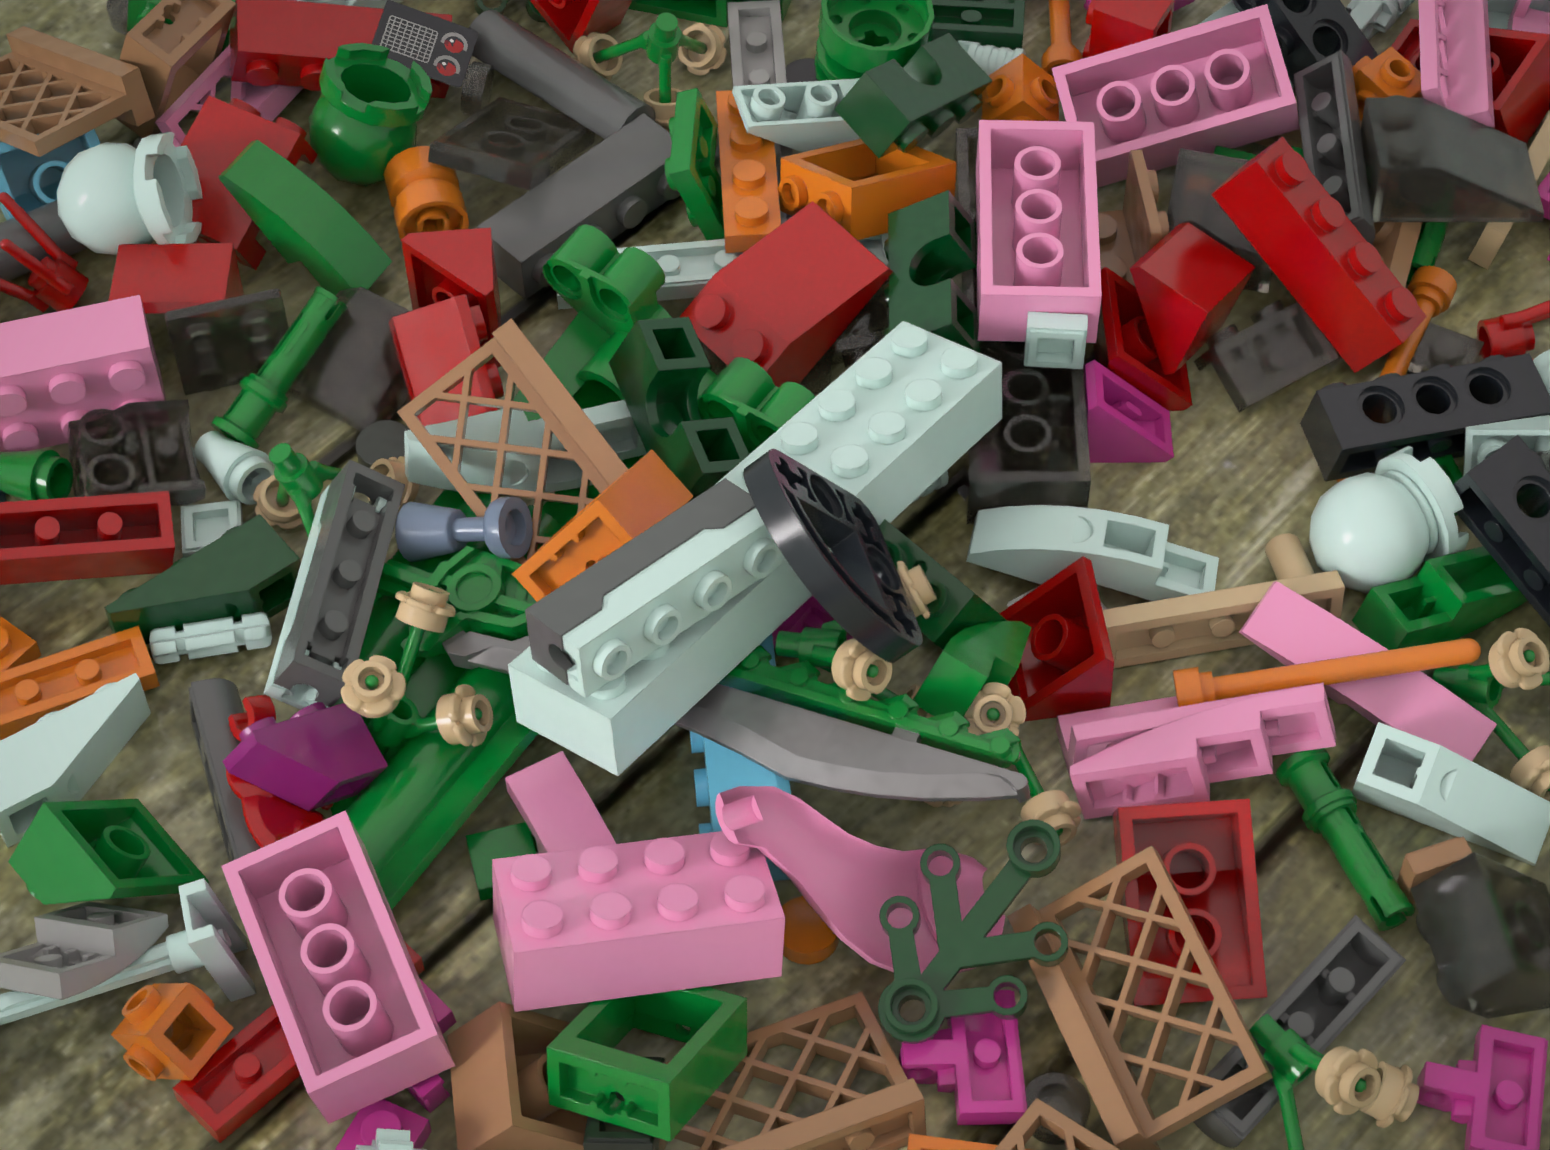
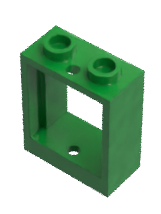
[546,987,747,1142]

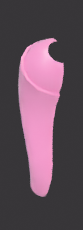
[715,786,1006,974]

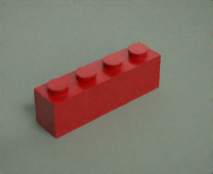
[230,0,452,99]
[1211,136,1427,373]
[0,491,175,585]

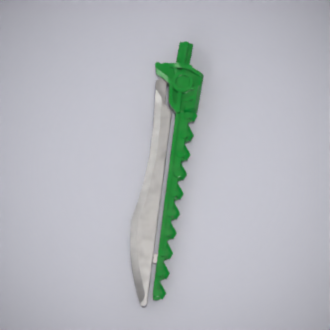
[377,546,1030,803]

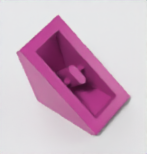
[1079,360,1174,463]

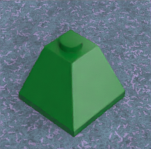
[8,799,209,905]

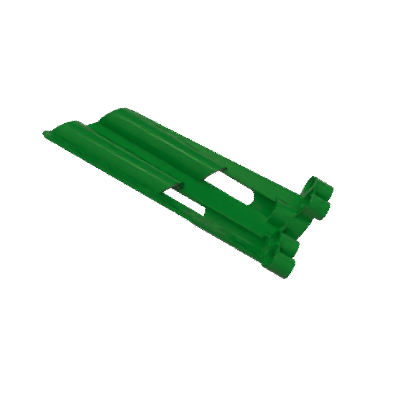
[330,224,816,910]

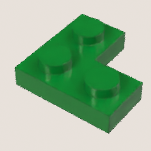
[664,88,724,240]

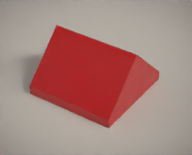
[1129,222,1256,375]
[401,227,501,369]
[108,243,245,314]
[1093,267,1193,411]
[999,556,1114,721]

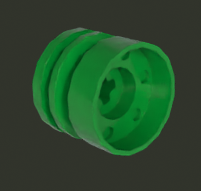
[814,0,934,81]

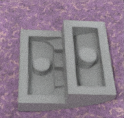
[0,901,169,1000]

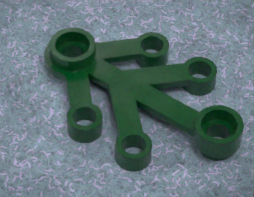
[878,819,1069,1044]

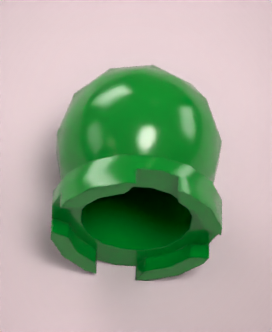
[309,43,433,186]

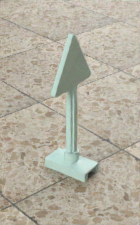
[0,878,256,1025]

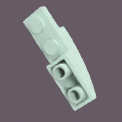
[404,400,646,493]
[966,505,1219,601]

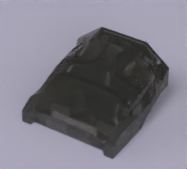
[286,287,410,432]
[67,399,206,507]

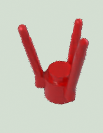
[0,192,89,313]
[1477,300,1550,360]

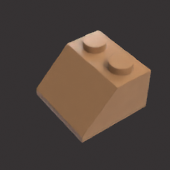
[447,1001,588,1150]

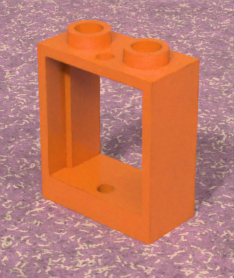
[778,139,956,240]
[512,449,694,602]

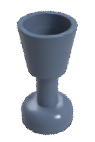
[395,497,533,562]

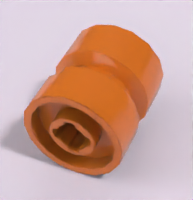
[384,146,469,240]

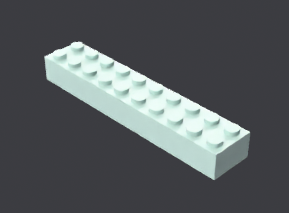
[508,321,1002,776]

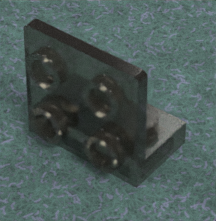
[164,288,289,396]

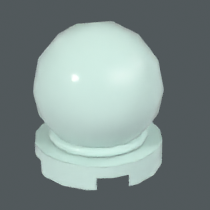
[57,132,202,255]
[1309,446,1469,594]

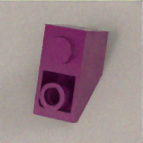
[222,702,388,812]

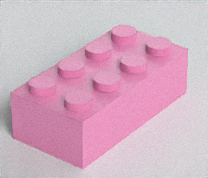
[1052,4,1300,188]
[976,120,1102,343]
[0,295,170,452]
[221,810,455,1124]
[492,831,785,1012]

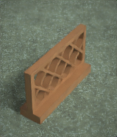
[0,26,155,157]
[397,318,628,564]
[1007,845,1273,1150]
[659,991,927,1150]

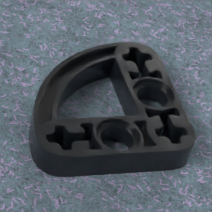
[743,449,923,663]

